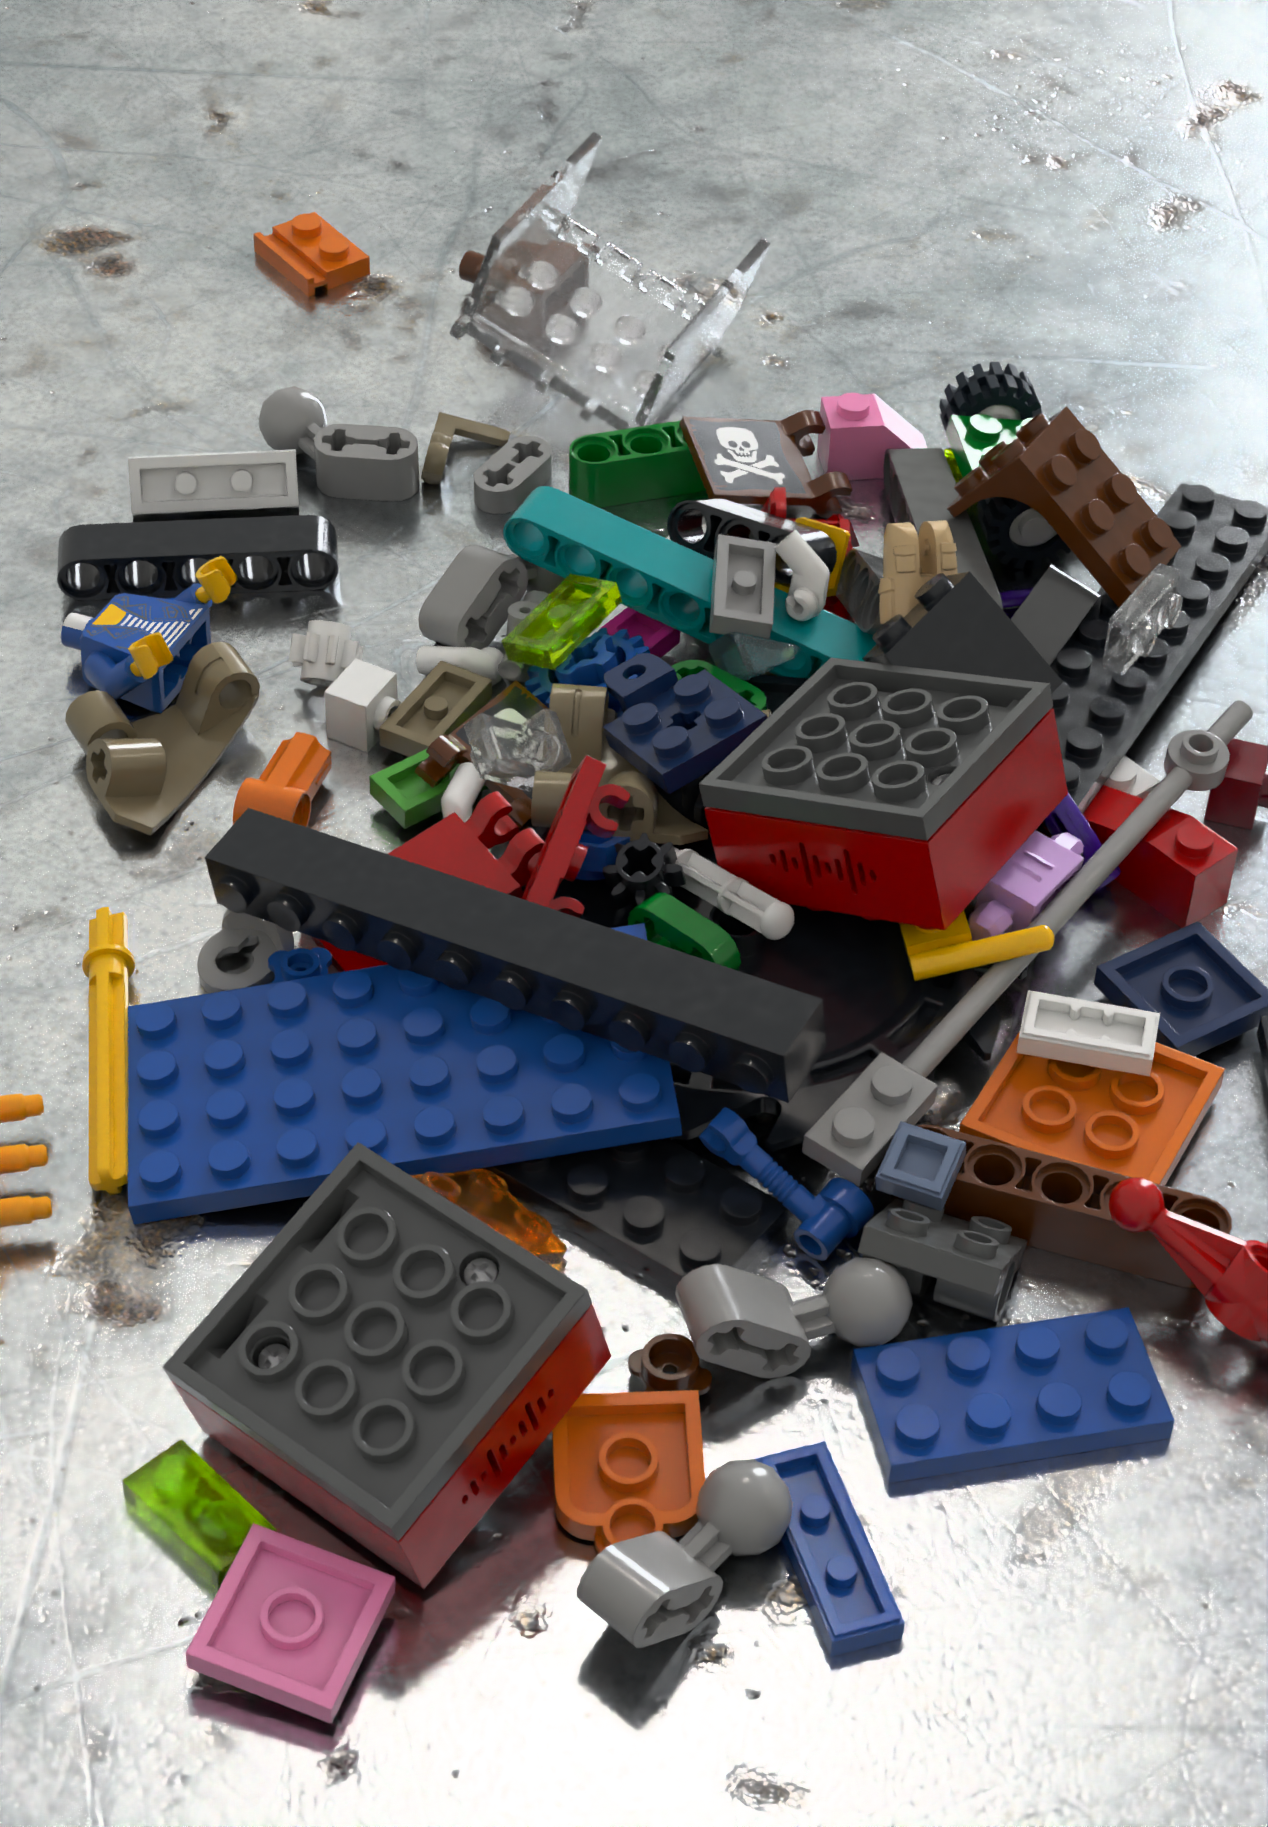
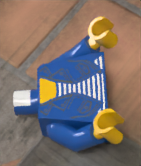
[61,556,237,713]

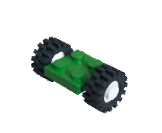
[939,362,1071,569]

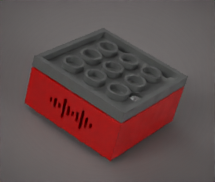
[699,658,1068,931]
[162,1142,612,1589]

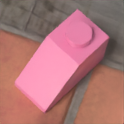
[817,393,927,481]

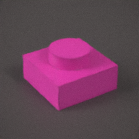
[601,607,680,658]

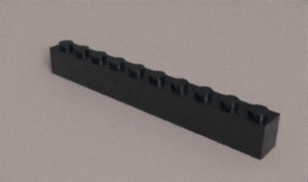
[205,808,827,1103]

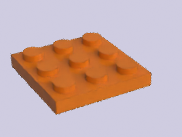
[959,1031,1225,1186]

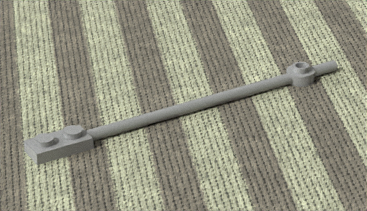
[802,700,1253,1187]

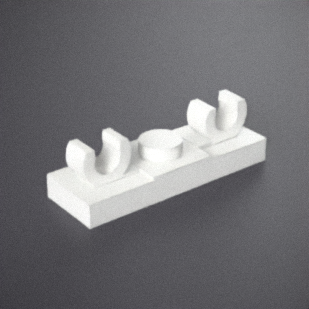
[128,449,299,514]

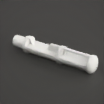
[674,847,795,940]

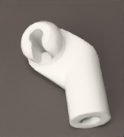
[416,646,504,686]
[441,762,486,823]

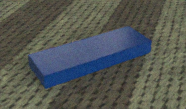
[755,1441,905,1657]

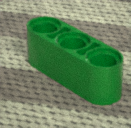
[568,420,706,508]

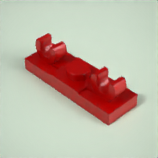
[521,755,630,918]

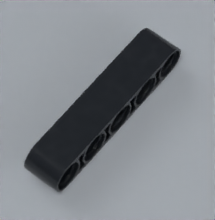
[57,515,339,600]

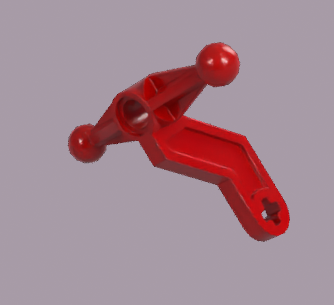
[1109,1177,1268,1342]

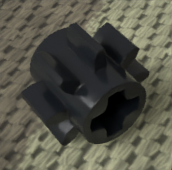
[602,833,686,910]

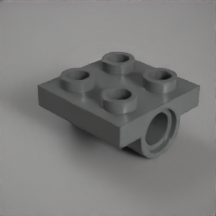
[858,1198,1028,1322]

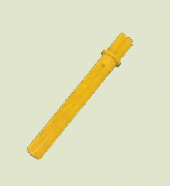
[82,907,135,1195]

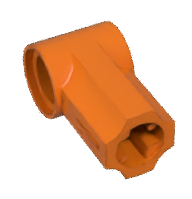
[233,732,332,827]

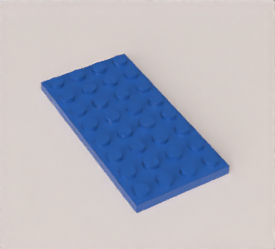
[127,923,682,1225]

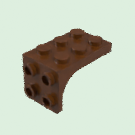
[947,406,1182,611]

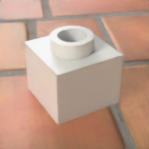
[324,658,401,753]

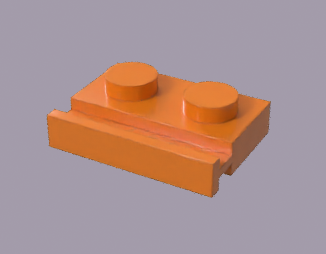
[253,212,370,297]

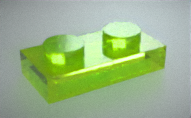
[502,574,622,670]
[122,1439,277,1590]

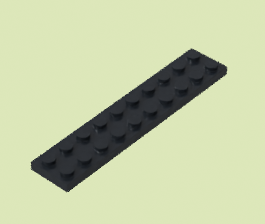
[1050,482,1268,814]

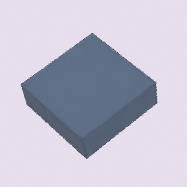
[875,1121,966,1211]

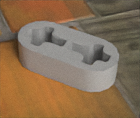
[474,436,552,514]

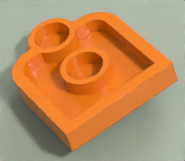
[551,1390,705,1554]

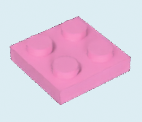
[186,1523,395,1724]

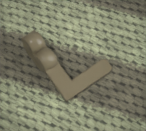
[421,412,510,485]

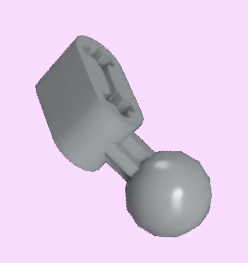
[258,386,420,501]
[418,544,578,650]
[675,1257,913,1379]
[576,1459,793,1648]

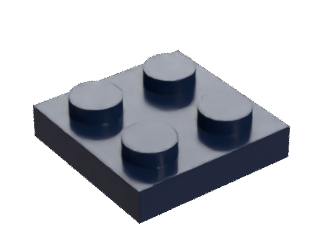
[1094,921,1268,1056]

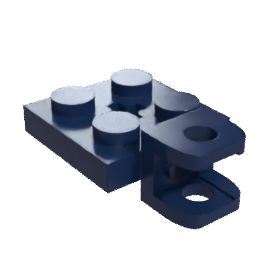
[603,653,768,794]

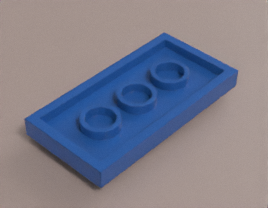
[851,1307,1175,1483]

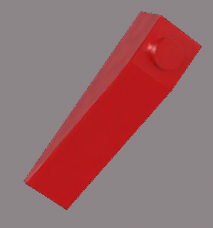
[1040,785,1238,928]

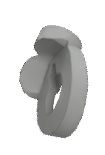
[197,909,294,993]

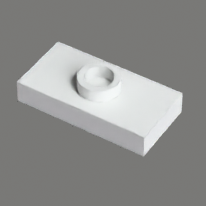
[1016,990,1160,1077]

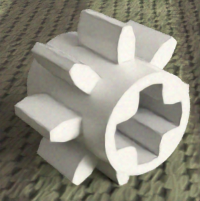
[288,620,364,687]

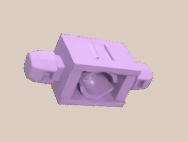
[968,830,1084,941]

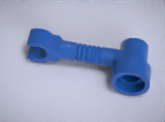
[699,1107,874,1261]

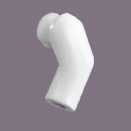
[773,529,830,621]

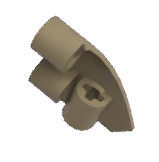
[65,641,260,836]
[531,683,708,845]

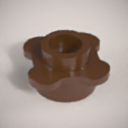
[628,1333,712,1395]

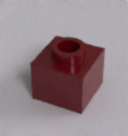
[1204,738,1268,830]

